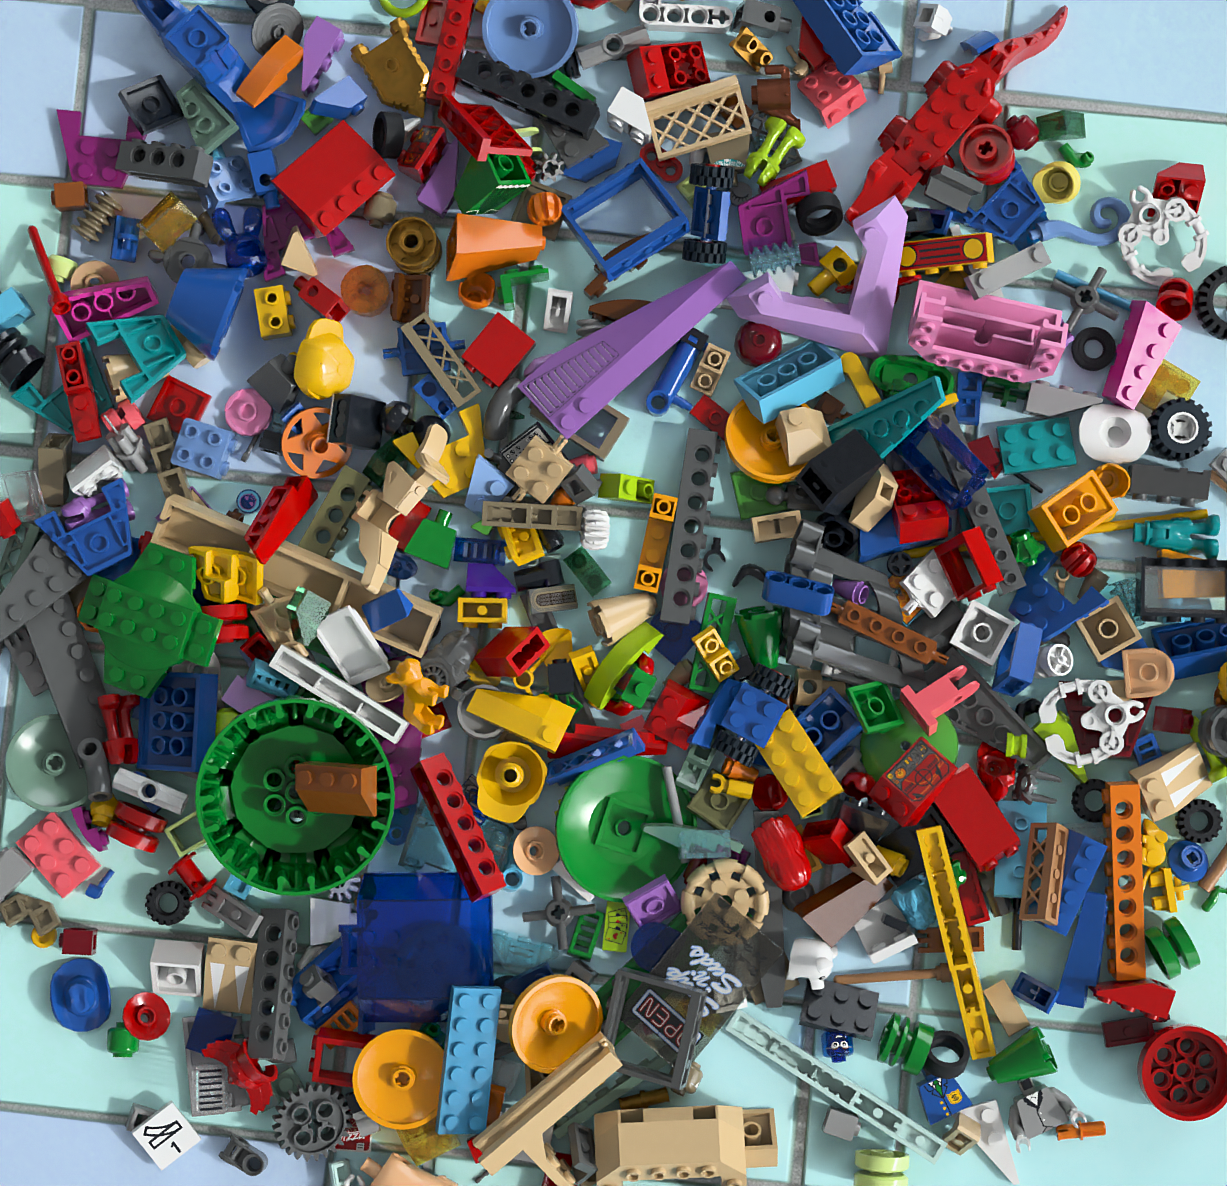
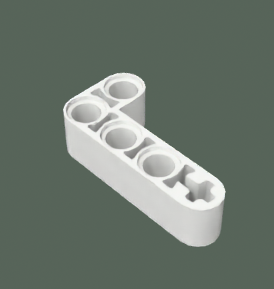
[639,0,733,34]

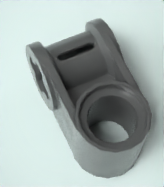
[218,1134,268,1176]

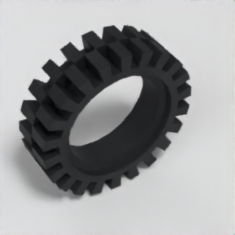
[1195,265,1227,340]

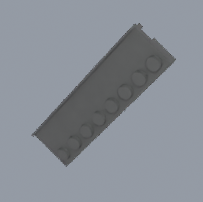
[24,593,120,769]

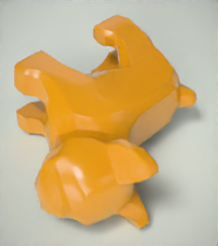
[385,658,449,735]

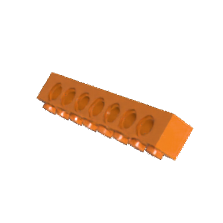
[1101,781,1146,981]

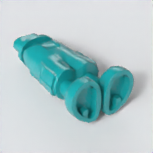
[1133,514,1220,559]

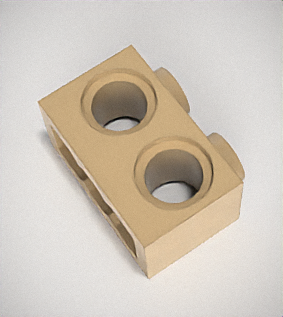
[750,510,801,544]

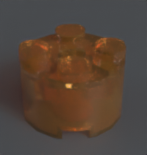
[340,265,391,317]

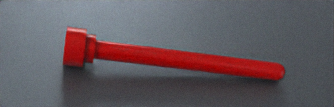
[27,225,71,315]

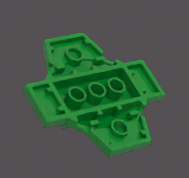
[77,542,223,698]

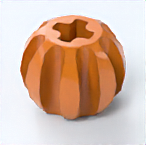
[527,192,562,226]

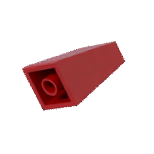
[931,763,1021,873]

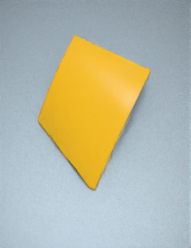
[188,546,264,605]

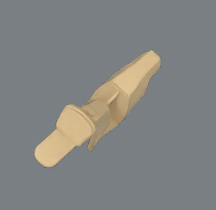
[351,424,450,594]

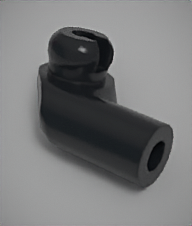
[1015,698,1041,722]

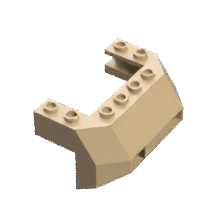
[594,1105,747,1186]

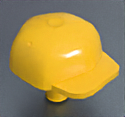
[289,318,355,400]
[476,740,547,823]

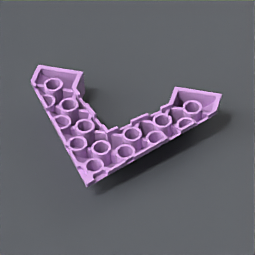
[726,195,908,360]

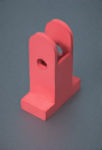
[899,665,980,737]

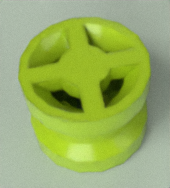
[1005,733,1027,759]

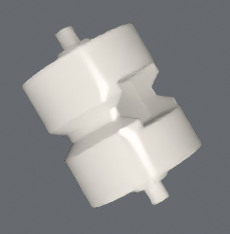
[1033,644,1073,679]

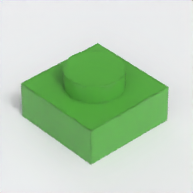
[301,108,334,136]

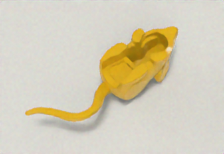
[1141,819,1168,894]

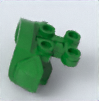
[869,354,954,399]

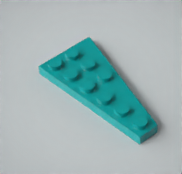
[827,376,946,459]

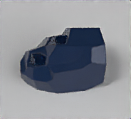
[387,551,418,580]

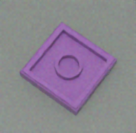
[622,874,681,933]

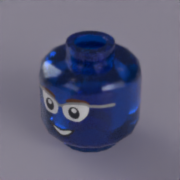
[821,1031,854,1063]

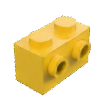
[254,285,296,341]
[457,597,508,629]

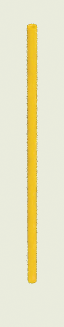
[897,509,1208,560]

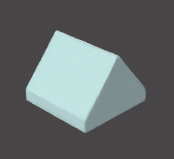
[328,1159,353,1186]

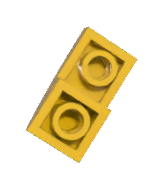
[691,625,739,682]

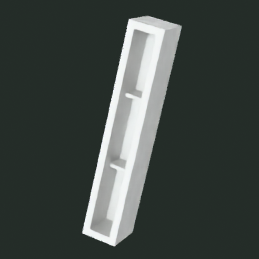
[268,644,410,744]

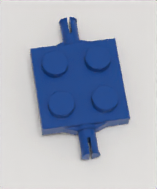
[383,322,466,377]

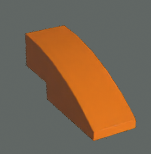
[236,35,303,109]

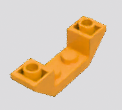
[634,493,678,593]

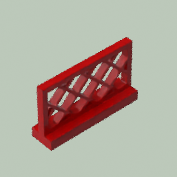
[437,94,533,161]

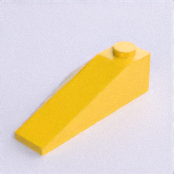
[466,689,576,754]

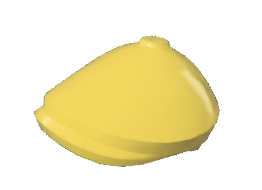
[1032,161,1081,204]

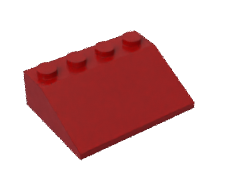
[271,120,396,238]

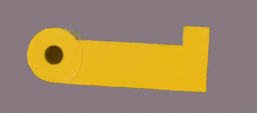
[840,352,882,409]

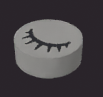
[728,182,752,207]

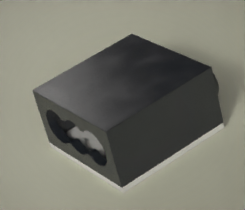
[327,394,386,451]

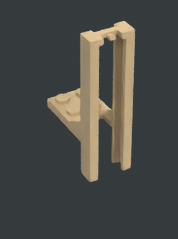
[472,1031,623,1186]

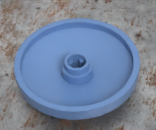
[482,0,579,78]

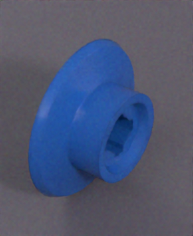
[1167,840,1209,882]

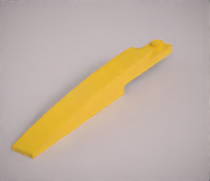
[916,825,996,1060]

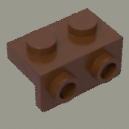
[390,273,431,324]

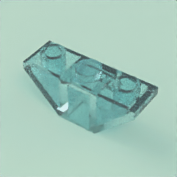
[487,929,560,973]

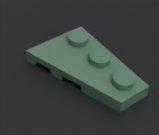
[175,78,239,155]

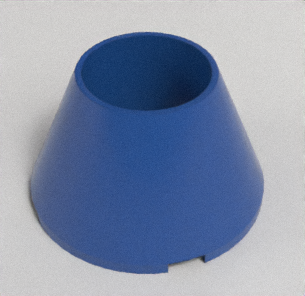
[166,268,249,361]

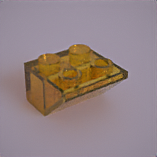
[136,192,198,252]
[396,1116,461,1166]

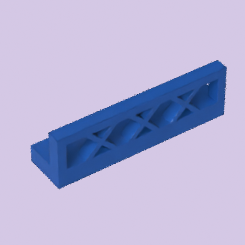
[546,727,645,786]

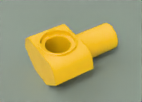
[807,245,857,297]

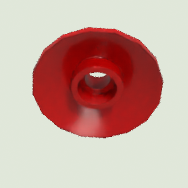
[122,992,171,1041]

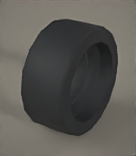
[372,111,405,159]
[795,191,843,236]
[923,1030,970,1079]

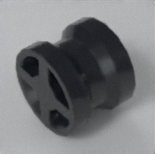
[886,552,913,577]

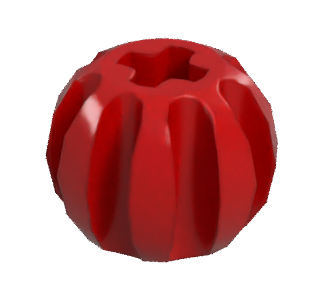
[1060,541,1097,578]

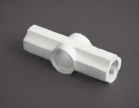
[112,767,189,815]

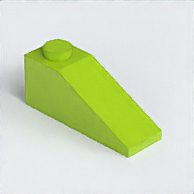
[1031,710,1088,783]

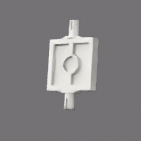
[899,549,955,618]

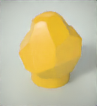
[90,793,118,828]

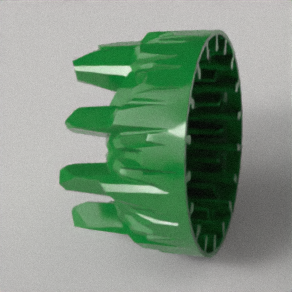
[195,695,395,896]

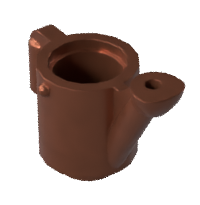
[751,64,801,132]

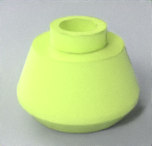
[48,254,78,284]

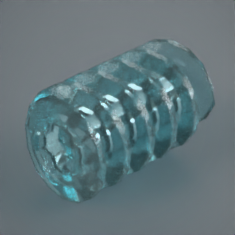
[748,239,801,278]
[1107,577,1147,627]

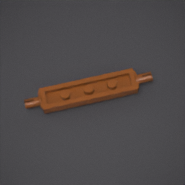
[830,600,949,666]

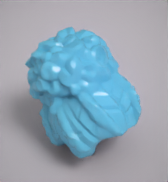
[891,875,937,930]

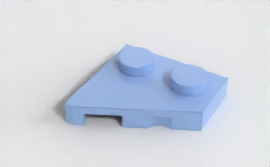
[464,454,515,519]

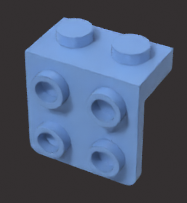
[192,155,258,218]
[171,418,237,481]

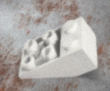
[66,444,127,498]

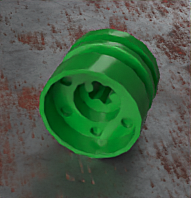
[877,1012,935,1076]

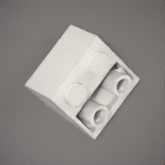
[607,86,652,146]

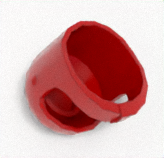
[1156,277,1194,321]

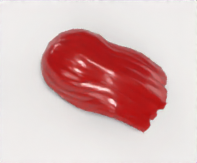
[751,814,812,891]

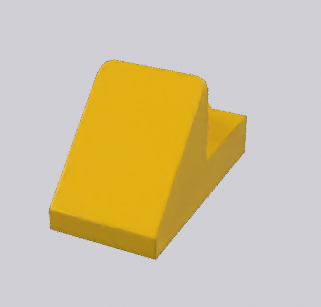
[569,645,599,692]

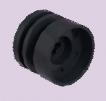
[0,327,46,393]

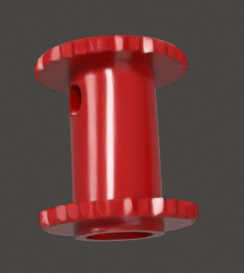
[168,852,217,901]

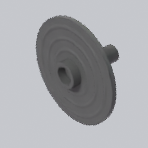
[251,2,304,56]

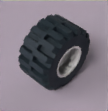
[1147,398,1212,461]

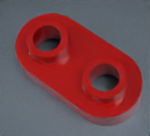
[639,143,683,183]

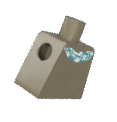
[705,131,751,187]

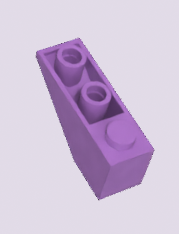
[301,16,345,97]
[416,138,459,219]

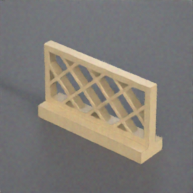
[644,75,752,162]

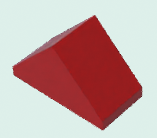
[240,631,274,663]

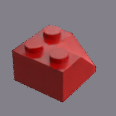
[643,678,710,751]

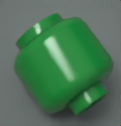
[107,1022,139,1057]

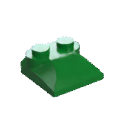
[845,681,905,734]

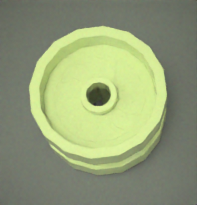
[853,1149,909,1186]

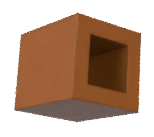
[51,181,89,212]

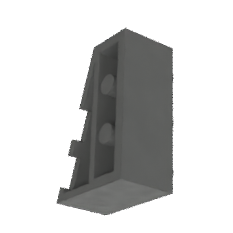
[1125,464,1211,507]

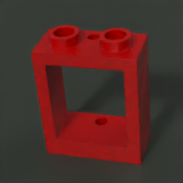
[933,526,1004,602]
[309,1027,377,1088]

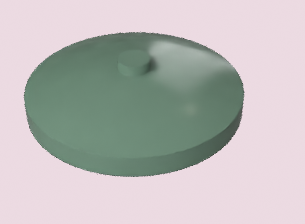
[4,714,88,813]

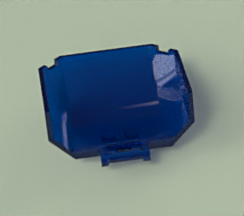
[338,871,494,1023]

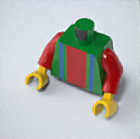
[588,653,657,716]

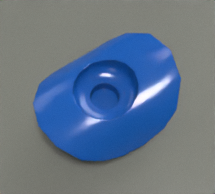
[50,958,111,1032]

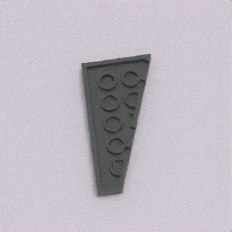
[0,502,89,642]

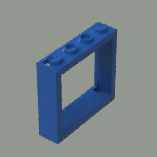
[561,158,690,282]

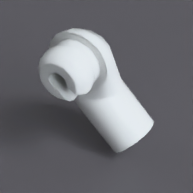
[296,944,328,970]

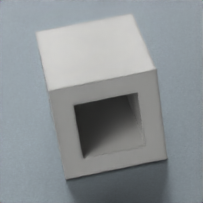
[821,1105,861,1142]

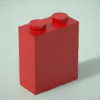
[461,312,536,389]
[474,626,551,677]

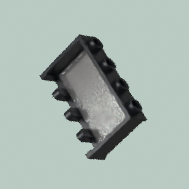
[1134,556,1227,624]

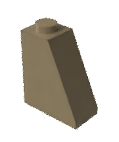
[38,433,73,507]

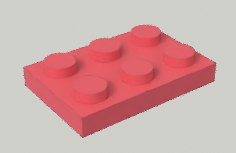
[16,812,102,898]

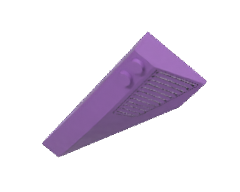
[517,261,747,439]

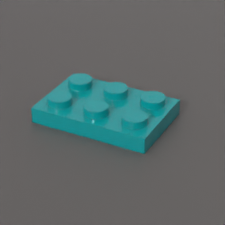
[996,417,1077,476]
[956,484,1035,535]

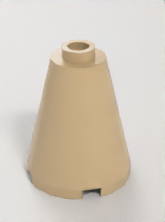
[101,354,169,403]
[587,592,658,647]

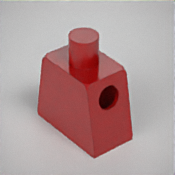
[801,818,855,868]

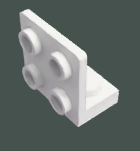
[854,898,918,964]

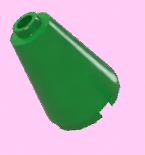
[734,605,783,669]
[986,1026,1058,1084]

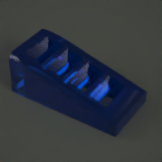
[453,537,507,566]

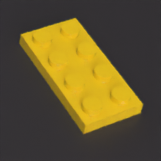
[755,709,844,818]

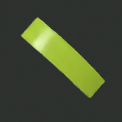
[584,621,664,710]

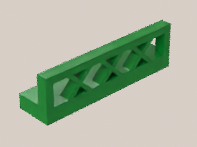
[688,592,737,694]

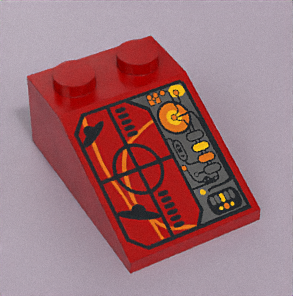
[397,125,448,184]
[868,736,958,827]

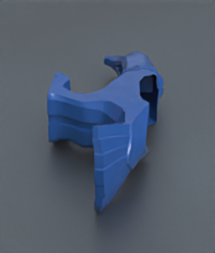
[132,0,306,154]

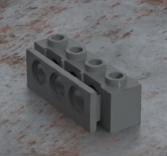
[115,138,214,188]

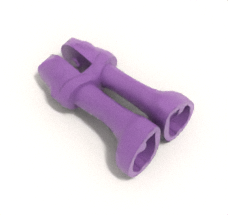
[61,477,135,531]

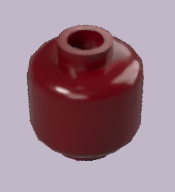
[1004,115,1039,151]

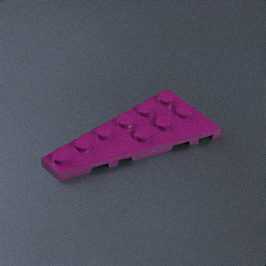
[361,649,429,810]

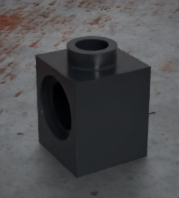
[547,659,574,696]

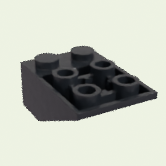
[795,429,885,515]
[831,796,891,845]
[874,806,961,887]

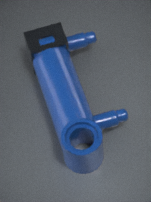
[646,327,709,417]

